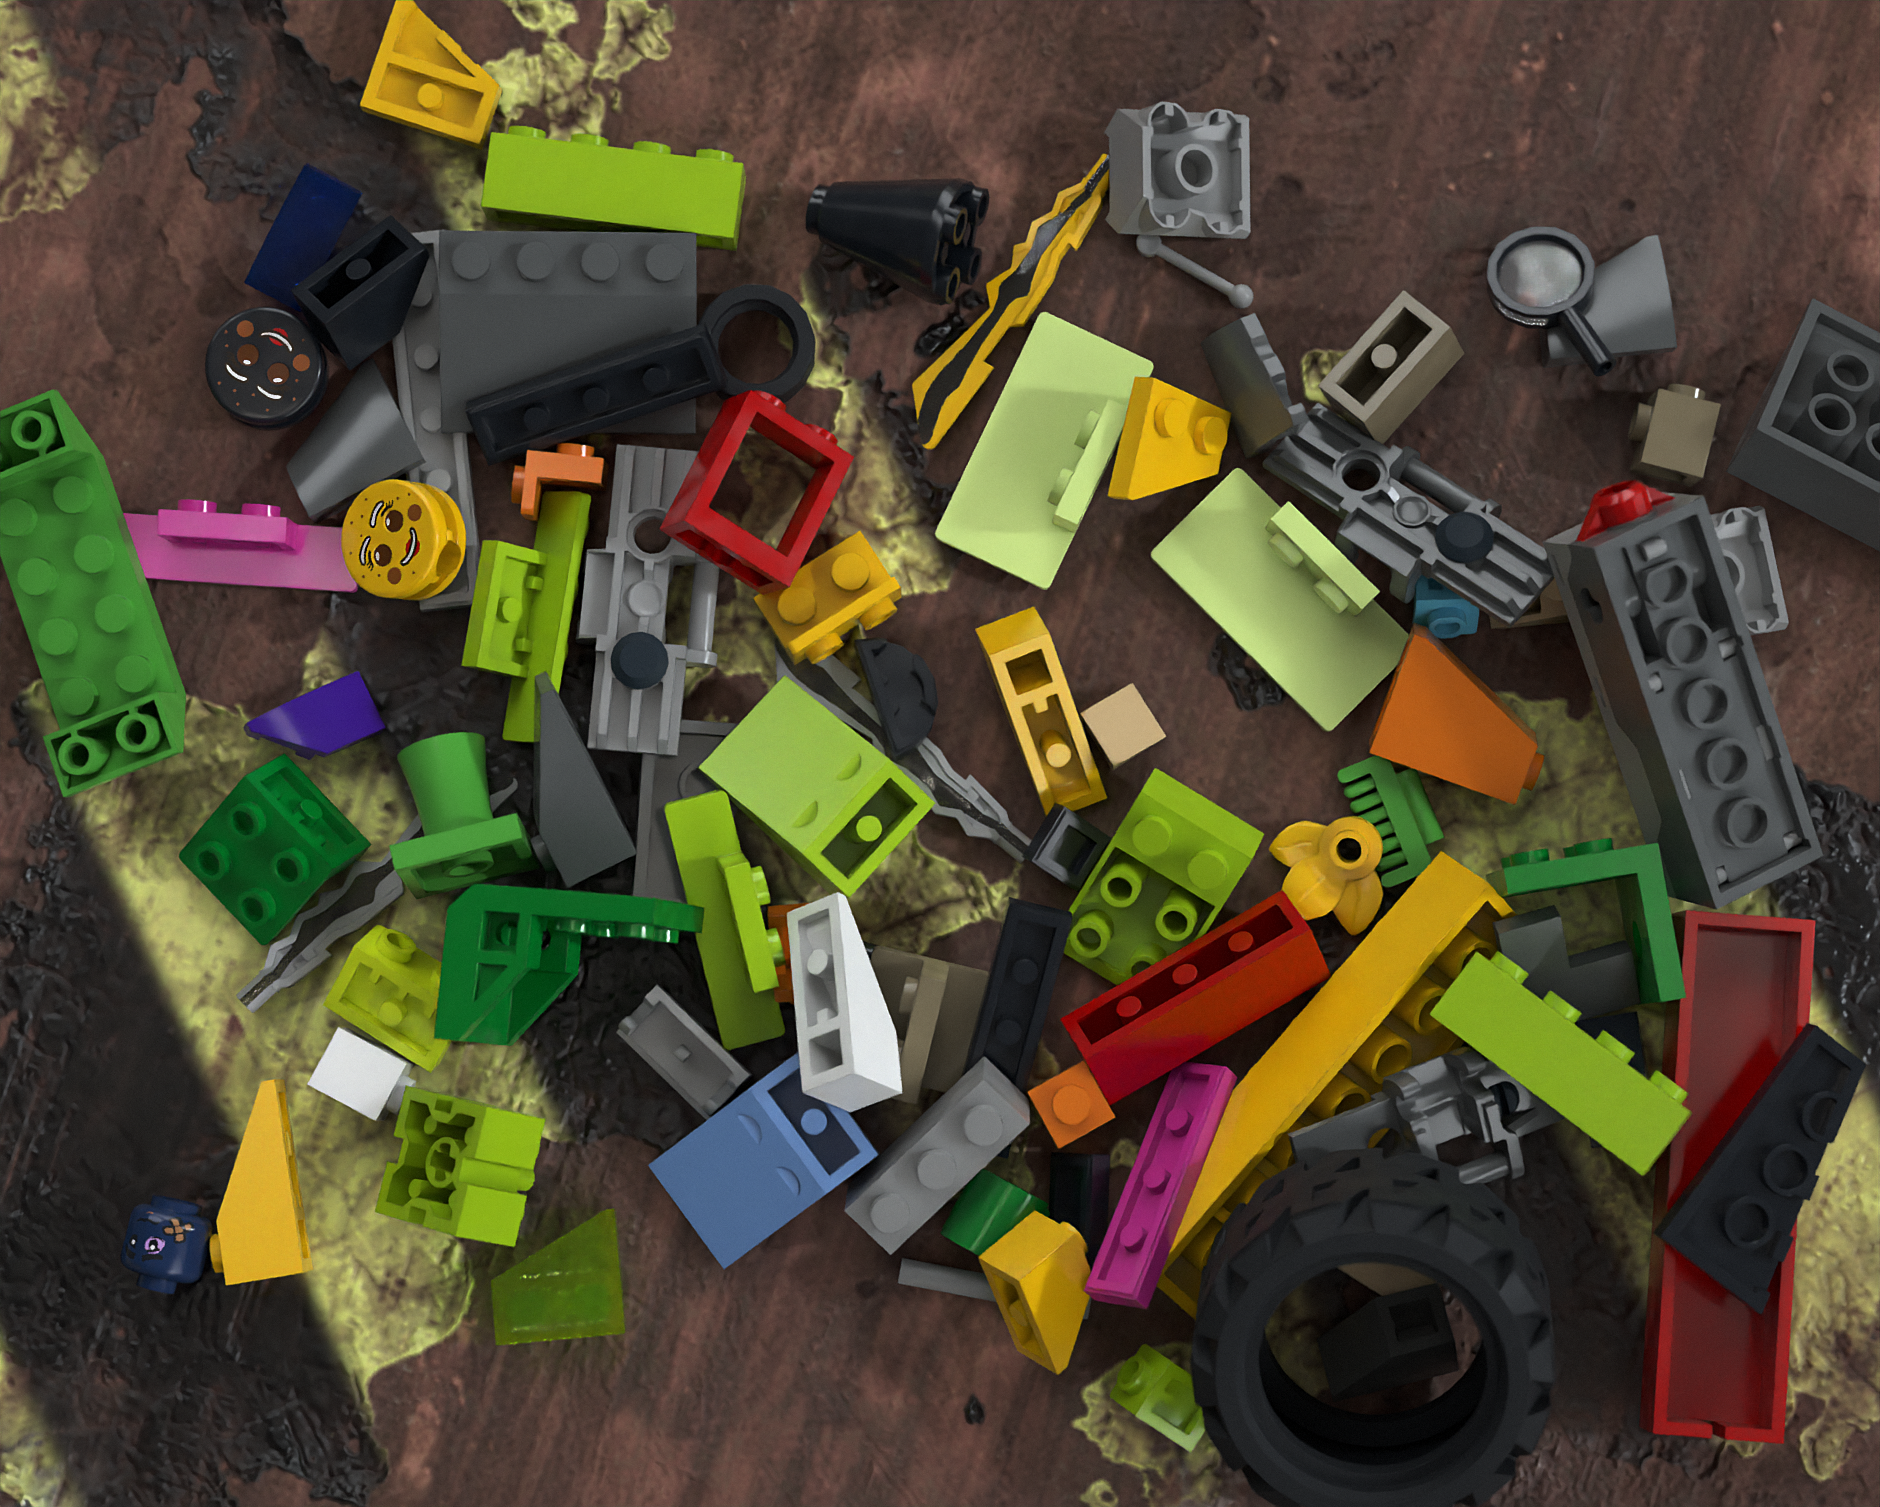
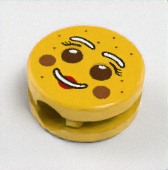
[341,479,466,600]

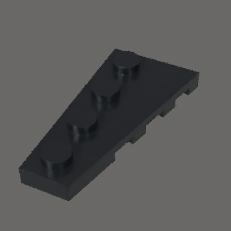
[1653,1023,1866,1315]

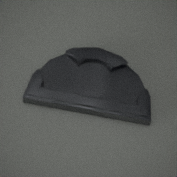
[854,637,938,762]

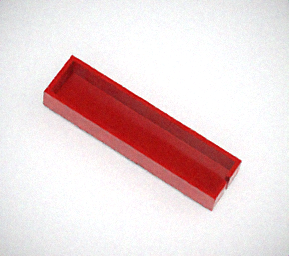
[1639,910,1816,1444]

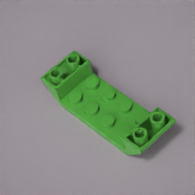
[0,390,186,797]

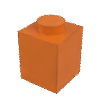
[1026,1060,1116,1149]

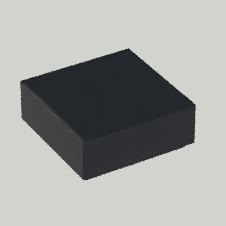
[1022,802,1112,892]

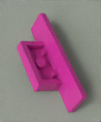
[123,499,358,593]

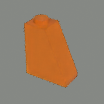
[1369,623,1544,805]

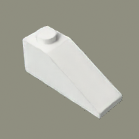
[787,892,902,1112]

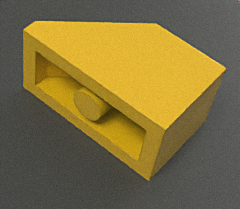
[978,1210,1091,1375]

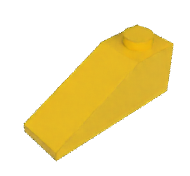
[975,607,1107,817]
[209,1079,313,1285]

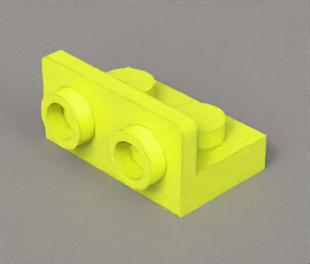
[323,925,452,1073]

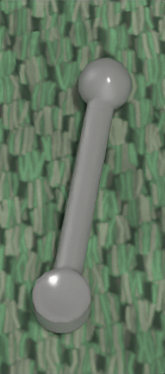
[1136,234,1254,309]

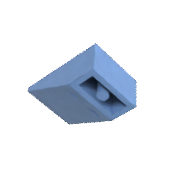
[648,1052,880,1269]

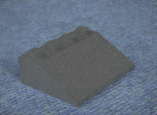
[439,230,697,435]
[1726,298,1880,551]

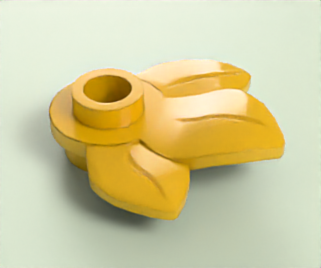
[1269,816,1384,936]

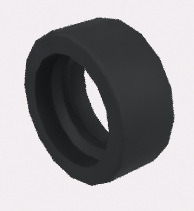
[697,284,816,403]

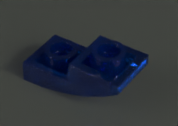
[244,163,363,312]

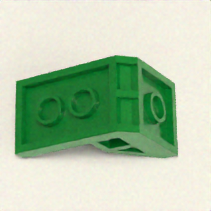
[434,883,704,1046]

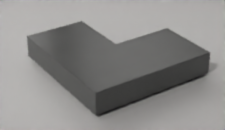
[1492,905,1641,1022]

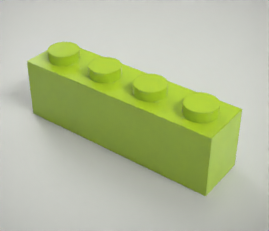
[481,126,746,251]
[1430,951,1692,1175]

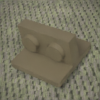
[870,946,989,1104]

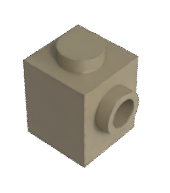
[1628,384,1721,487]

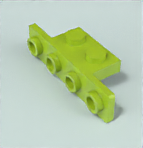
[462,491,591,744]
[664,789,785,1050]

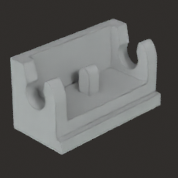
[616,985,752,1120]

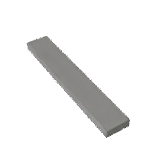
[392,230,480,612]

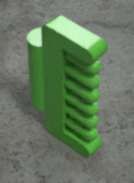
[1337,755,1445,888]

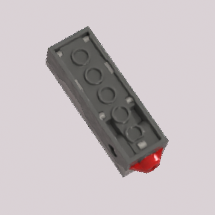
[1543,480,1823,910]

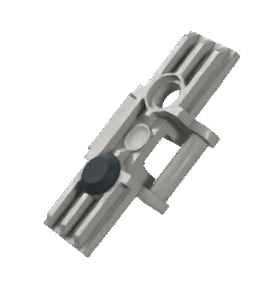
[576,444,719,756]

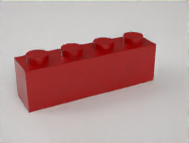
[1060,890,1332,1106]

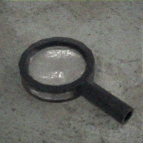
[1487,226,1616,377]

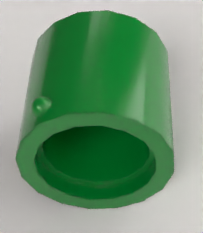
[940,1168,1050,1256]

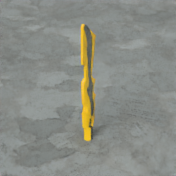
[912,154,1109,450]

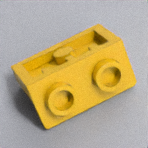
[753,531,901,665]

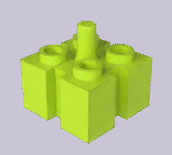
[375,1086,546,1247]

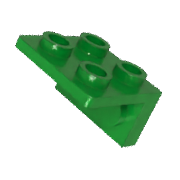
[179,753,372,945]

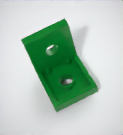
[1485,838,1686,1005]

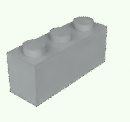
[844,1056,1030,1255]

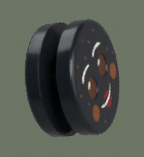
[205,307,329,431]

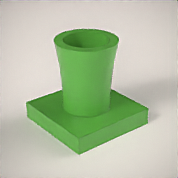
[389,732,540,900]

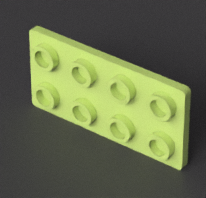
[935,312,1154,590]
[1150,468,1409,732]

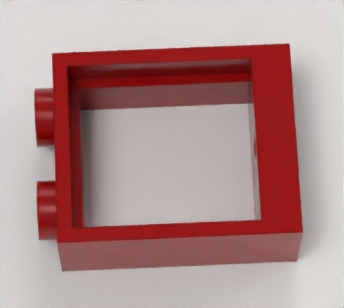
[659,389,854,595]

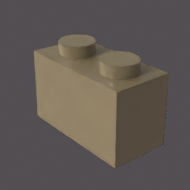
[1318,290,1464,444]

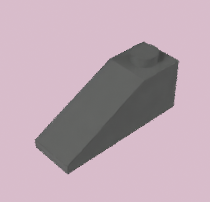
[530,671,637,887]

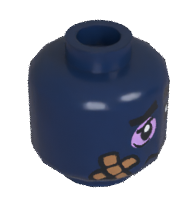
[121,1194,213,1294]

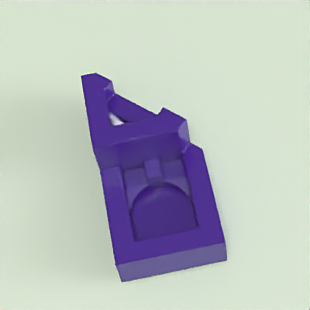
[243,671,386,760]

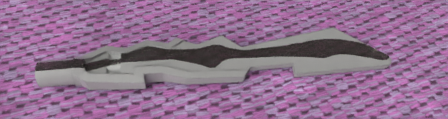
[774,634,1032,864]
[236,776,518,1013]

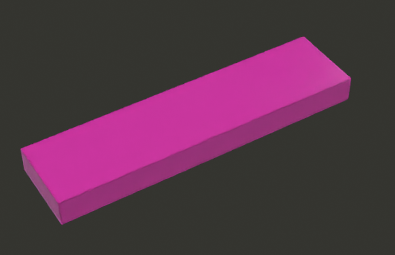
[1084,1062,1238,1309]

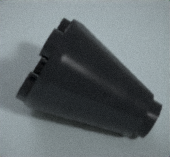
[805,178,990,306]

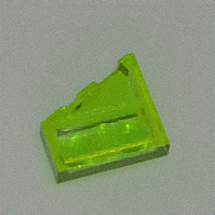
[491,1208,627,1346]

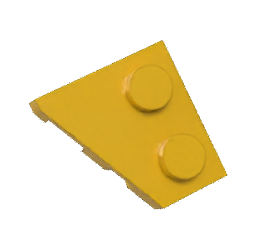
[360,0,502,150]
[1107,376,1231,500]

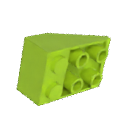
[697,675,936,898]
[1063,768,1264,985]

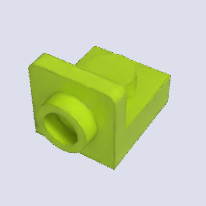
[1110,1344,1206,1452]

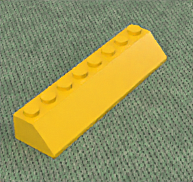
[1156,851,1517,1320]

